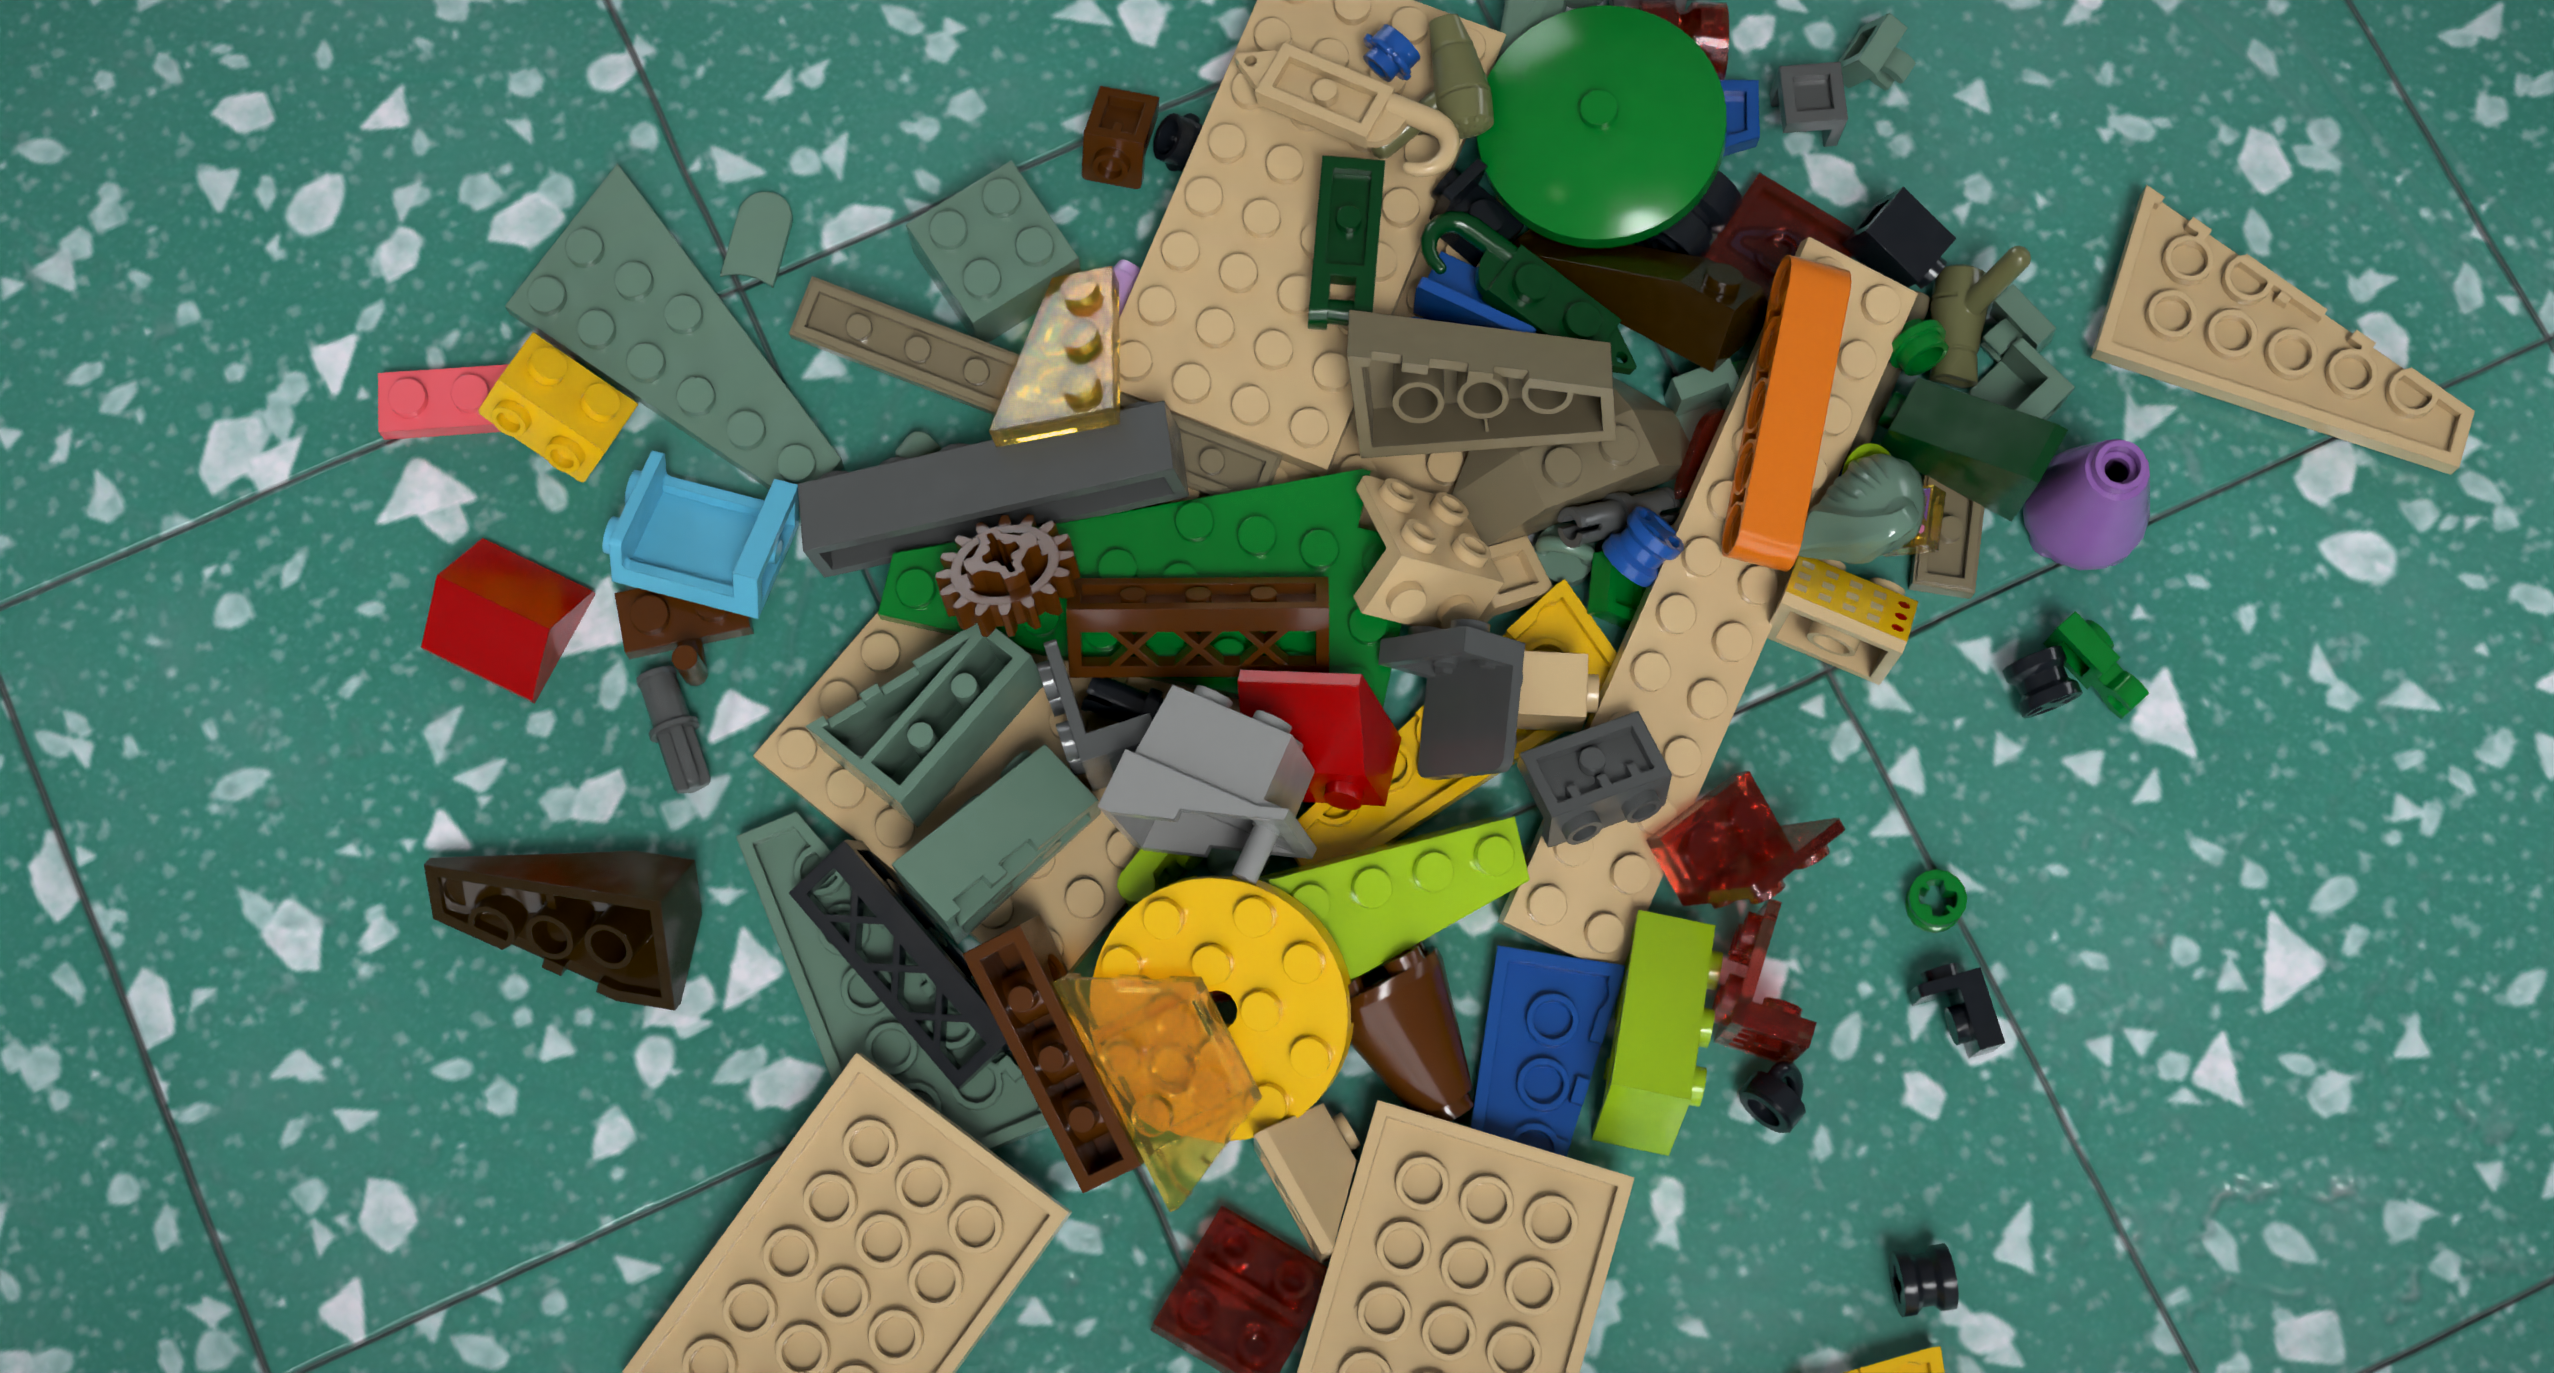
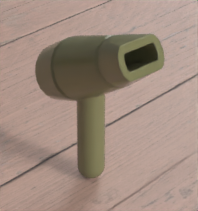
[1371,14,1494,159]
[1929,246,2031,388]

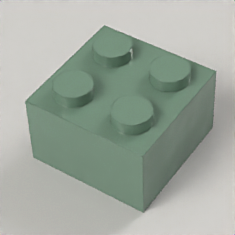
[906,160,1083,343]

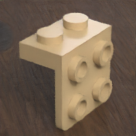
[1353,475,1504,629]

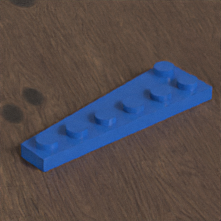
[1470,945,1625,1157]

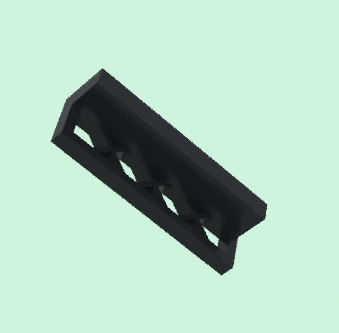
[789,840,1011,1089]

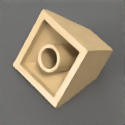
[1254,1103,1360,1265]

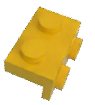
[478,332,638,482]

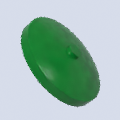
[1477,5,1727,248]

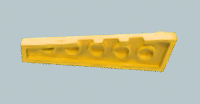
[1293,579,1617,866]

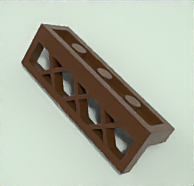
[1066,577,1329,678]

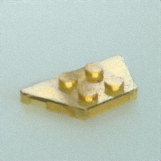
[1052,973,1263,1212]

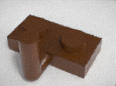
[614,588,754,686]

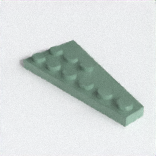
[505,163,844,510]
[736,812,1049,1151]

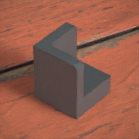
[1769,62,1848,147]

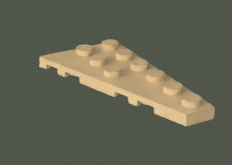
[2090,185,2475,475]

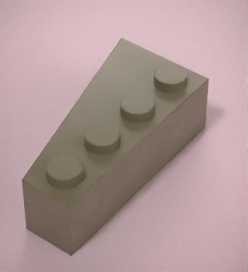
[1347,310,1617,458]

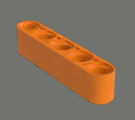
[1721,255,1852,572]

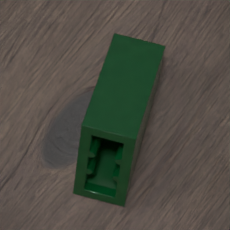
[1878,377,2068,522]

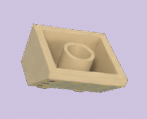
[1767,555,1918,685]

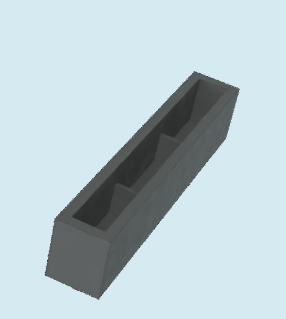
[798,401,1189,578]

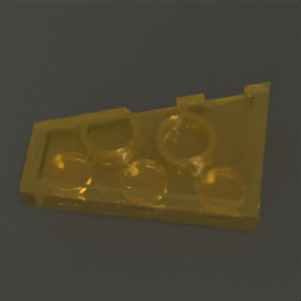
[989,266,1120,447]

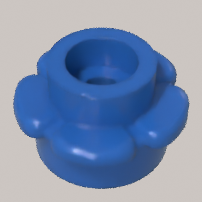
[1363,24,1420,82]

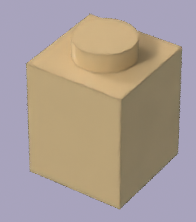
[1517,651,1599,732]

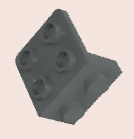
[1378,619,1525,780]
[1036,639,1152,791]

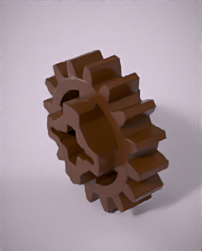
[935,514,1080,637]

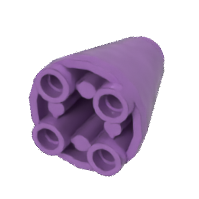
[2023,439,2150,570]

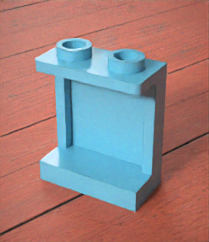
[602,450,799,619]

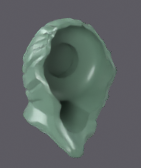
[1798,453,1926,564]

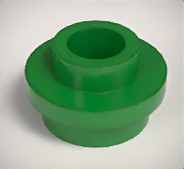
[1889,319,1949,376]

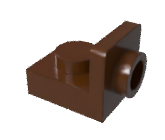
[1082,86,1160,189]

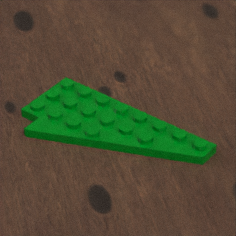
[878,469,1402,707]

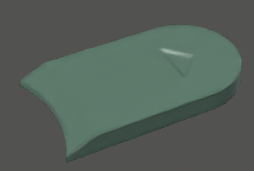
[720,192,793,288]

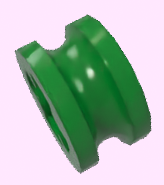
[1905,869,1967,933]

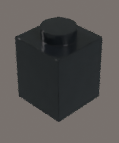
[1841,187,1956,289]

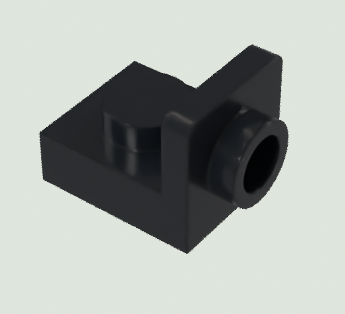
[1429,158,1524,267]
[1908,962,2005,1059]

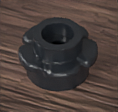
[1153,113,1203,172]

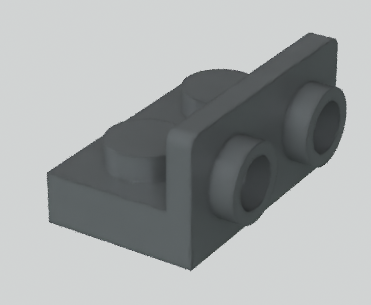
[1517,711,1672,847]

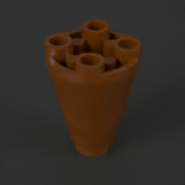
[1348,941,1474,1122]

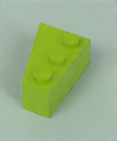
[1592,910,1723,1156]

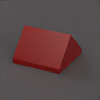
[421,538,595,704]

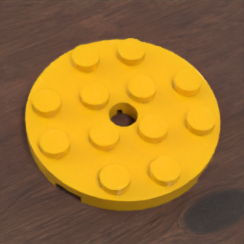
[1091,875,1354,1141]

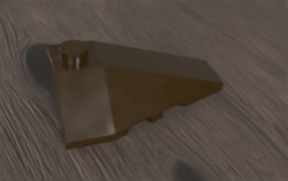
[1512,229,1768,373]
[424,851,702,1010]

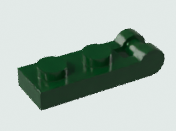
[1308,155,1385,330]

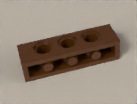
[962,914,1158,1193]

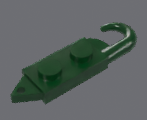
[1420,211,1637,375]

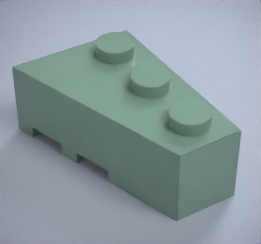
[805,623,1043,828]
[892,744,1101,945]

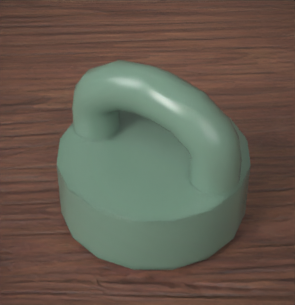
[1534,523,1596,588]

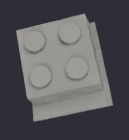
[1097,685,1317,885]

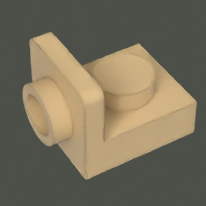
[1478,535,1553,622]

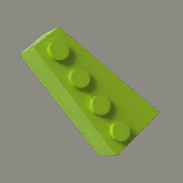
[1258,816,1530,981]

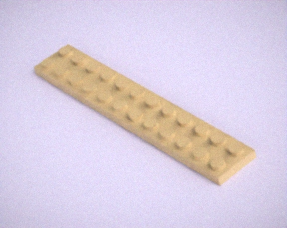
[1497,237,1918,965]

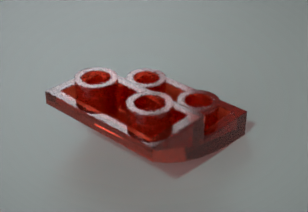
[1151,1205,1328,1373]

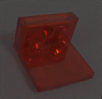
[1646,771,1845,909]
[1711,898,1817,1063]

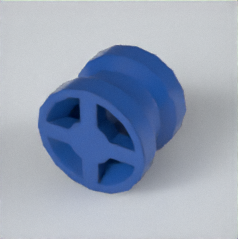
[1602,506,1684,587]

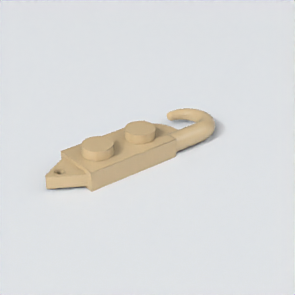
[1235,42,1460,177]

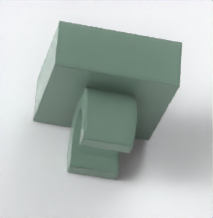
[1838,13,1916,91]
[1980,284,2056,364]

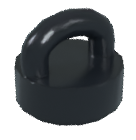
[1739,1061,1806,1133]

